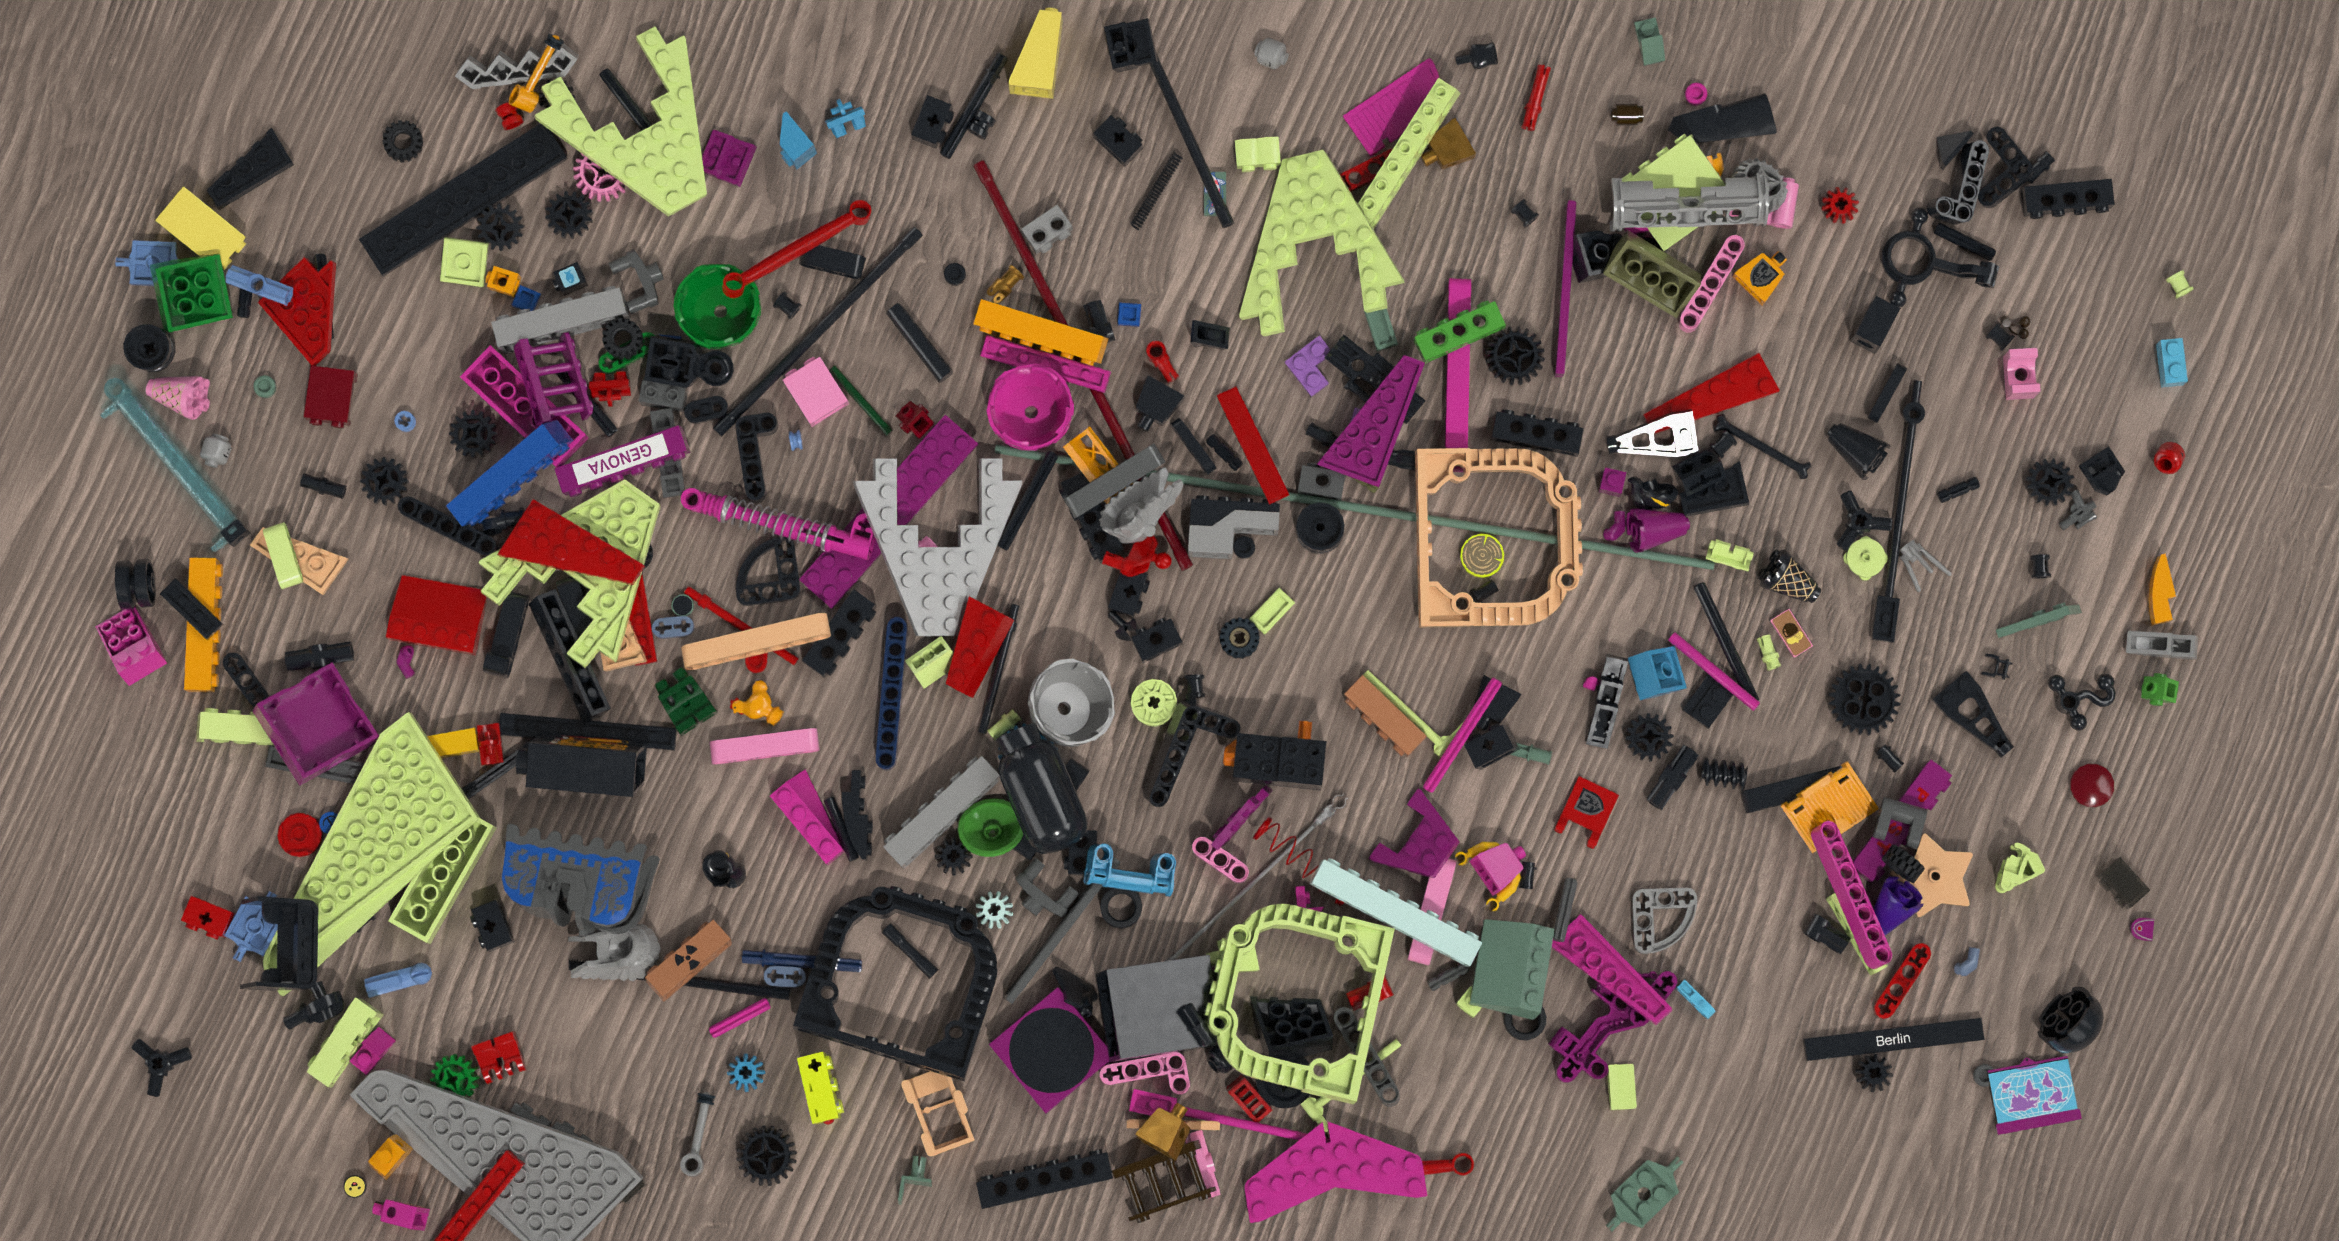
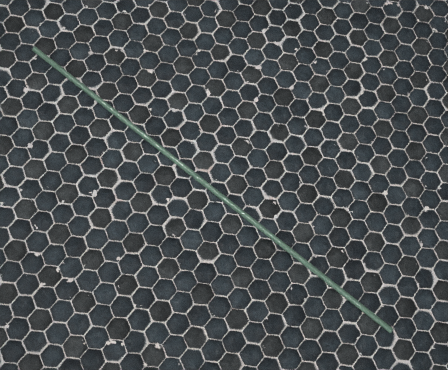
[995,445,1715,570]

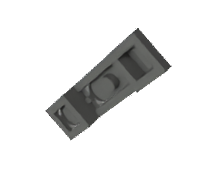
[650,408,685,498]

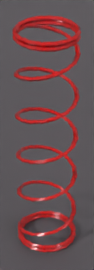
[1253,817,1344,906]

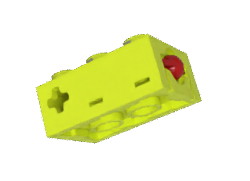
[797,1052,844,1125]

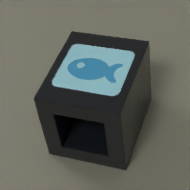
[552,262,588,296]

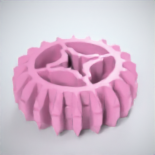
[573,153,626,202]

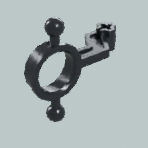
[1881,208,1999,308]

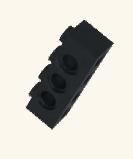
[2021,179,2115,219]
[1491,409,1584,457]
[1059,472,1124,564]
[802,589,877,678]

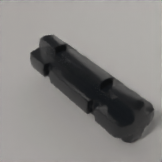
[237,289,252,318]
[1206,434,1243,471]
[1937,477,1980,503]

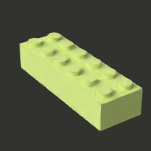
[388,819,497,944]

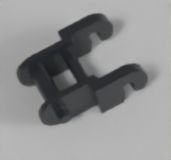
[1981,653,2013,680]

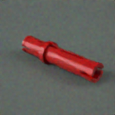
[1521,65,1551,131]

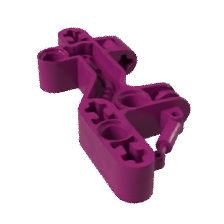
[1548,971,1677,1083]

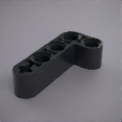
[1927,140,1989,225]
[735,413,779,503]
[483,591,530,679]

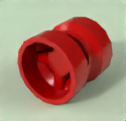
[495,102,524,130]

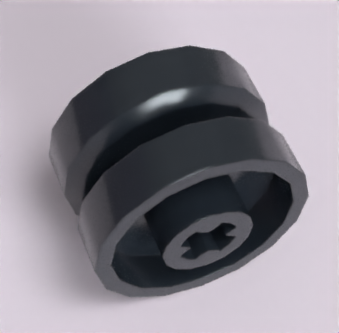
[1296,502,1345,554]
[115,559,156,610]

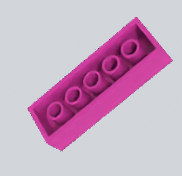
[460,345,589,468]

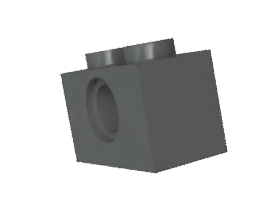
[639,380,688,412]
[1298,463,1345,500]

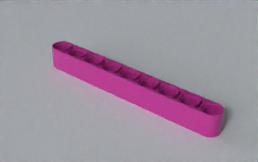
[1445,278,1471,472]

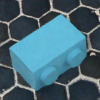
[2156,338,2188,388]

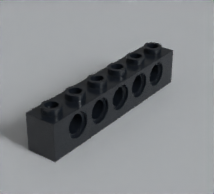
[529,589,611,723]
[976,1149,1114,1209]

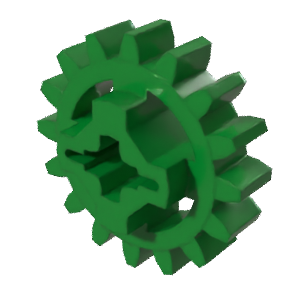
[430,1054,480,1097]

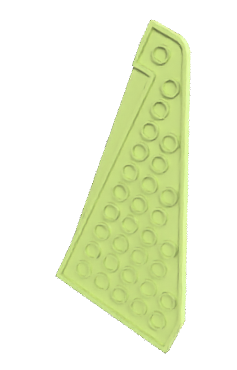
[263,712,481,996]

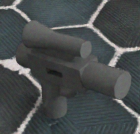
[2058,490,2097,531]

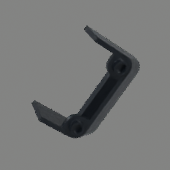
[240,896,318,991]

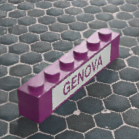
[554,425,691,497]

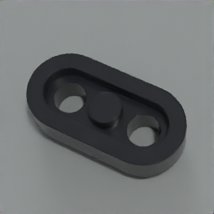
[684,396,728,424]

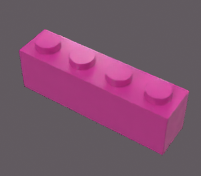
[770,769,845,865]

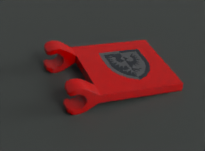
[1554,776,1619,849]

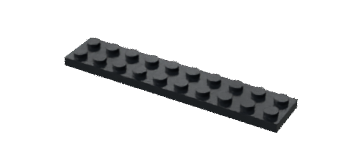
[359,123,568,277]

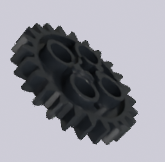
[1828,664,1901,736]

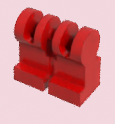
[471,1031,526,1084]

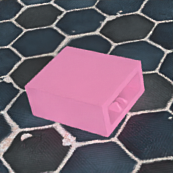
[783,357,849,427]

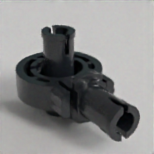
[283,981,344,1030]

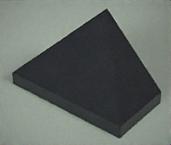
[1937,131,1974,170]

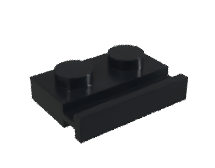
[1682,674,1733,729]

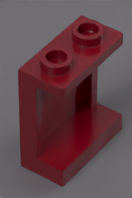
[303,365,358,429]

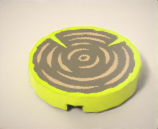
[1460,534,1504,578]

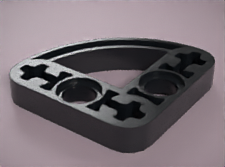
[736,537,801,606]

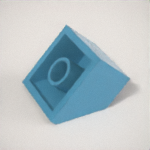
[780,112,817,170]
[1628,646,1687,700]

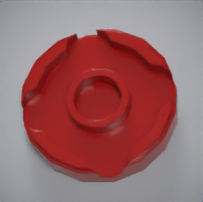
[277,813,323,857]

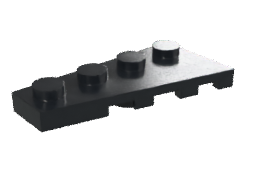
[207,127,294,210]

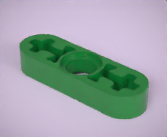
[598,332,654,374]

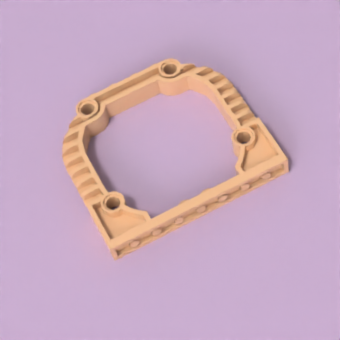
[1415,448,1583,628]

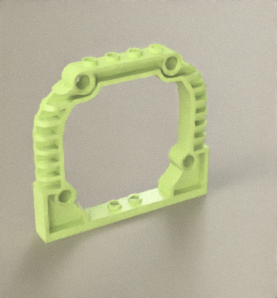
[1204,904,1395,1104]

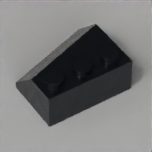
[1250,996,1333,1061]

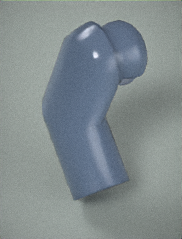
[1954,947,1980,976]

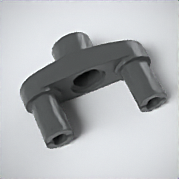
[609,249,664,314]
[1015,858,1079,918]

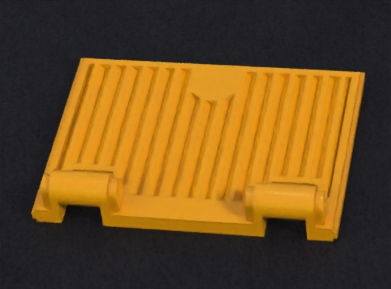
[1781,761,1879,853]

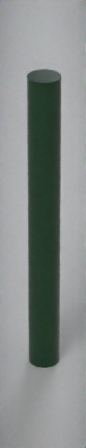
[829,365,893,436]

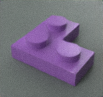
[1285,335,1330,397]

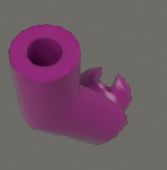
[396,645,415,679]

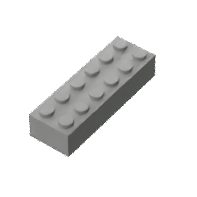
[491,286,631,354]
[883,756,1001,869]

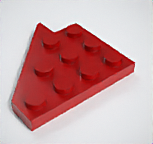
[258,257,336,366]

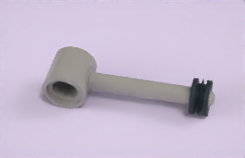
[680,1092,716,1177]

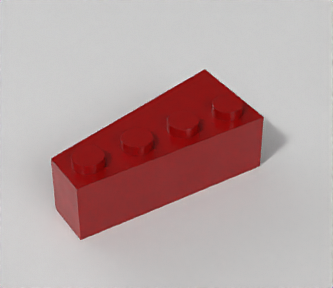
[946,596,1014,698]

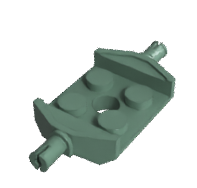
[1606,1156,1684,1232]

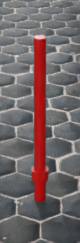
[684,586,799,666]

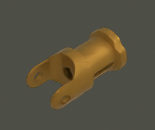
[987,265,1025,304]

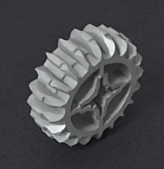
[1731,158,1788,214]

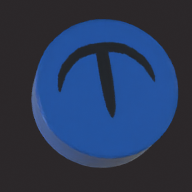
[319,812,338,834]

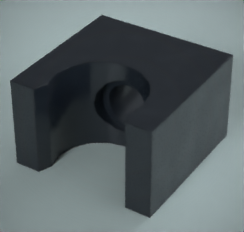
[1850,296,1901,354]

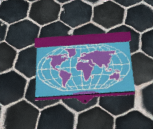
[1988,1056,2082,1135]

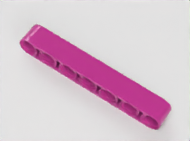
[1811,821,1892,969]

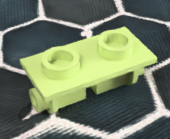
[1706,539,1754,571]

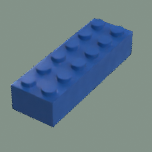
[446,420,573,526]

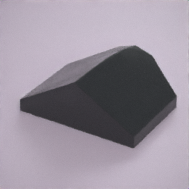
[2079,446,2125,496]

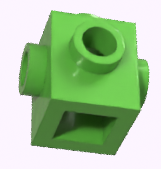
[2141,673,2179,706]

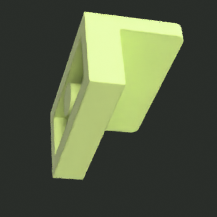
[1607,1064,1637,1110]

